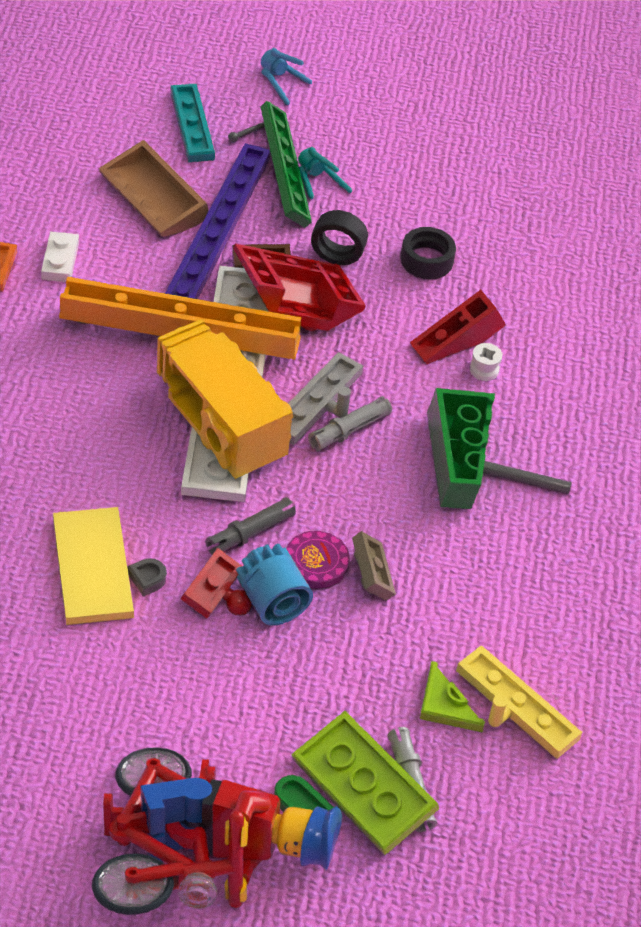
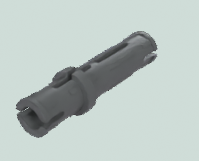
[205,497,296,555]

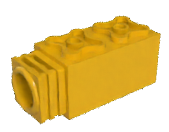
[157,319,293,479]

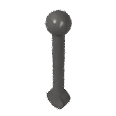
[228,122,265,143]

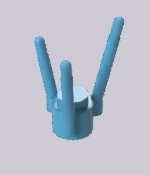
[261,48,312,105]

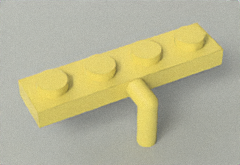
[456,645,582,759]

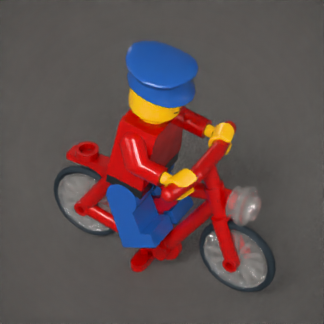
[92,747,342,915]

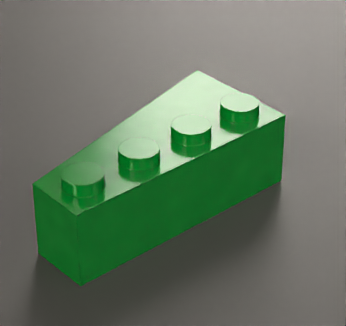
[427,388,495,509]

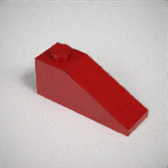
[410,289,506,365]

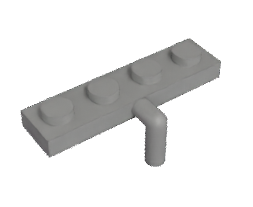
[288,352,363,445]

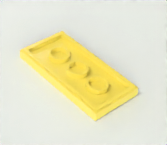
[53,507,134,625]

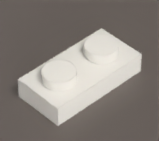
[41,231,79,282]

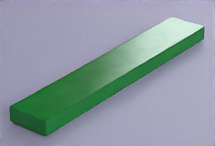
[260,101,312,228]

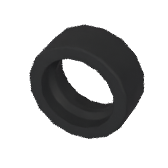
[311,210,368,265]
[400,227,456,279]

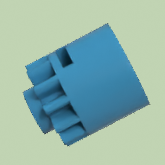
[236,544,313,625]

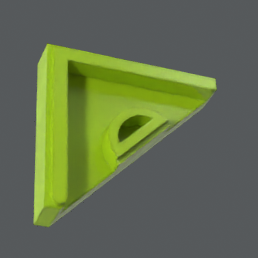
[420,661,485,732]

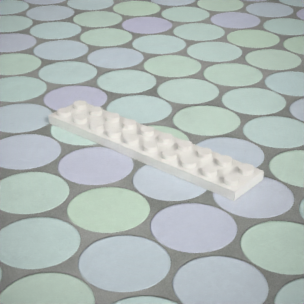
[181,266,269,502]

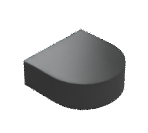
[127,558,167,597]

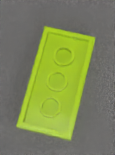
[291,711,439,855]

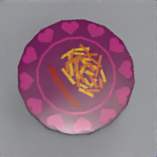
[286,531,350,589]

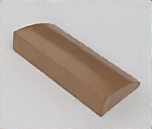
[98,140,209,237]

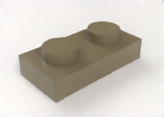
[352,531,396,601]

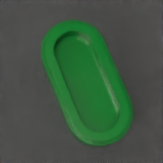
[274,775,333,812]

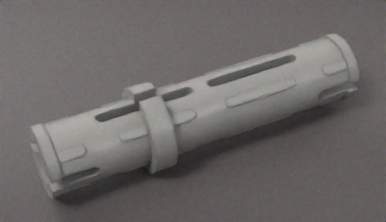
[308,396,392,451]
[387,727,437,832]

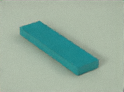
[170,84,215,162]

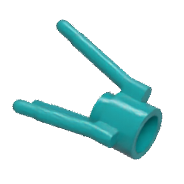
[298,147,352,199]

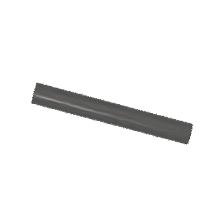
[483,461,572,494]

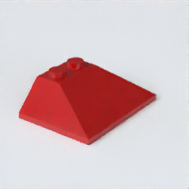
[233,243,366,331]

